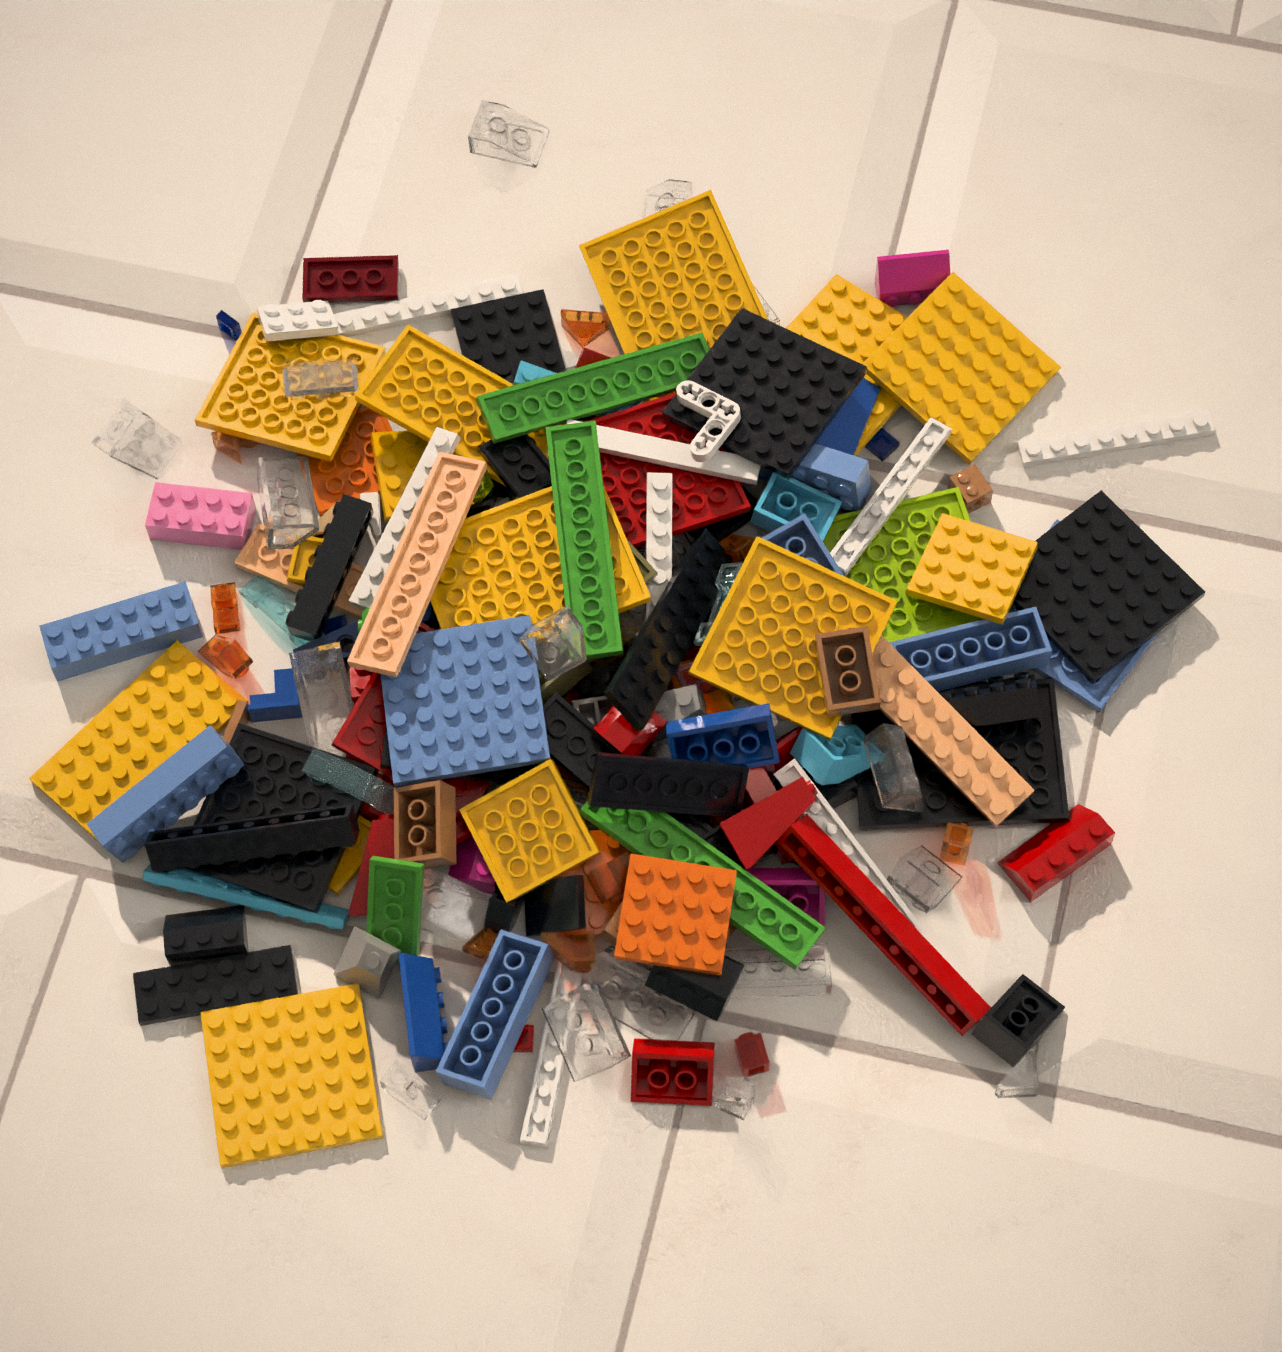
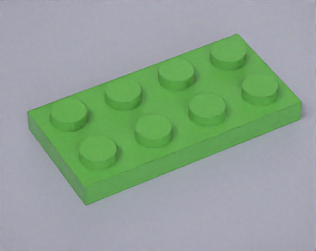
[366,856,424,963]

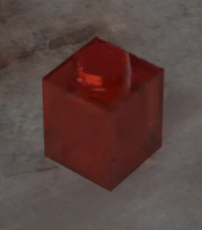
[734,1032,770,1078]

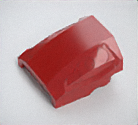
[593,706,668,756]

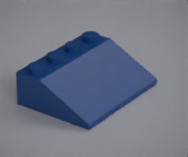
[816,378,880,456]

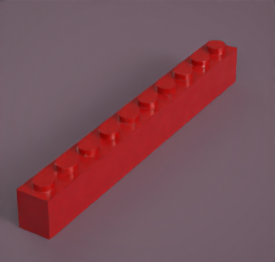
[777,814,991,1036]

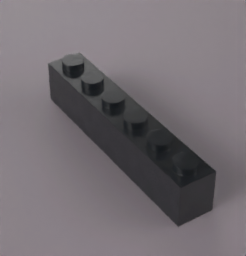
[286,494,374,642]

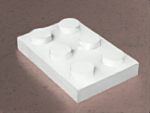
[257,300,337,342]

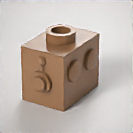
[948,464,993,514]

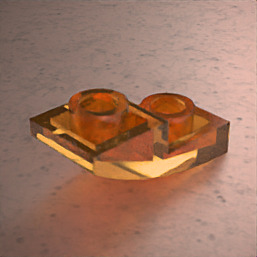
[210,582,240,634]

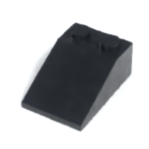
[971,974,1065,1068]

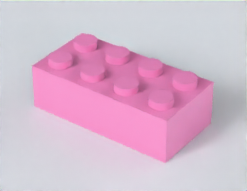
[145,482,256,550]

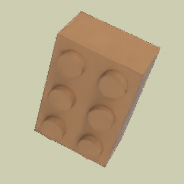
[814,626,881,717]
[394,780,457,869]

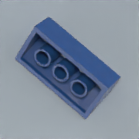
[666,703,780,768]
[398,953,449,1073]

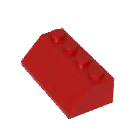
[997,804,1115,902]

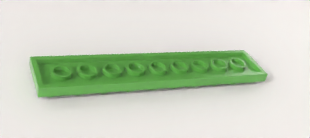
[476,333,710,444]
[545,421,624,661]
[579,802,826,970]

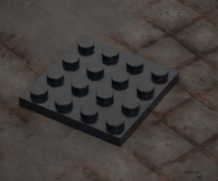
[451,289,565,379]

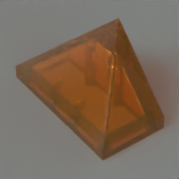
[560,309,609,348]
[462,927,498,965]

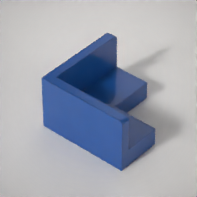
[248,660,303,722]

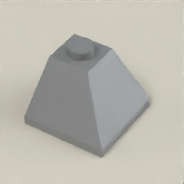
[333,927,401,998]

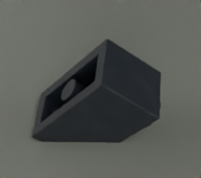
[483,887,524,934]

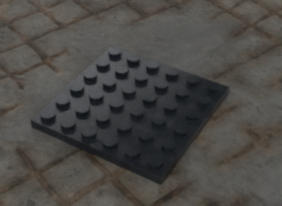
[662,308,867,480]
[1013,490,1205,684]
[184,723,378,913]

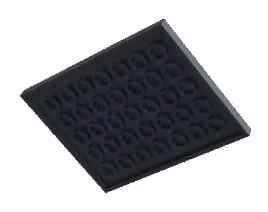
[851,679,1069,830]

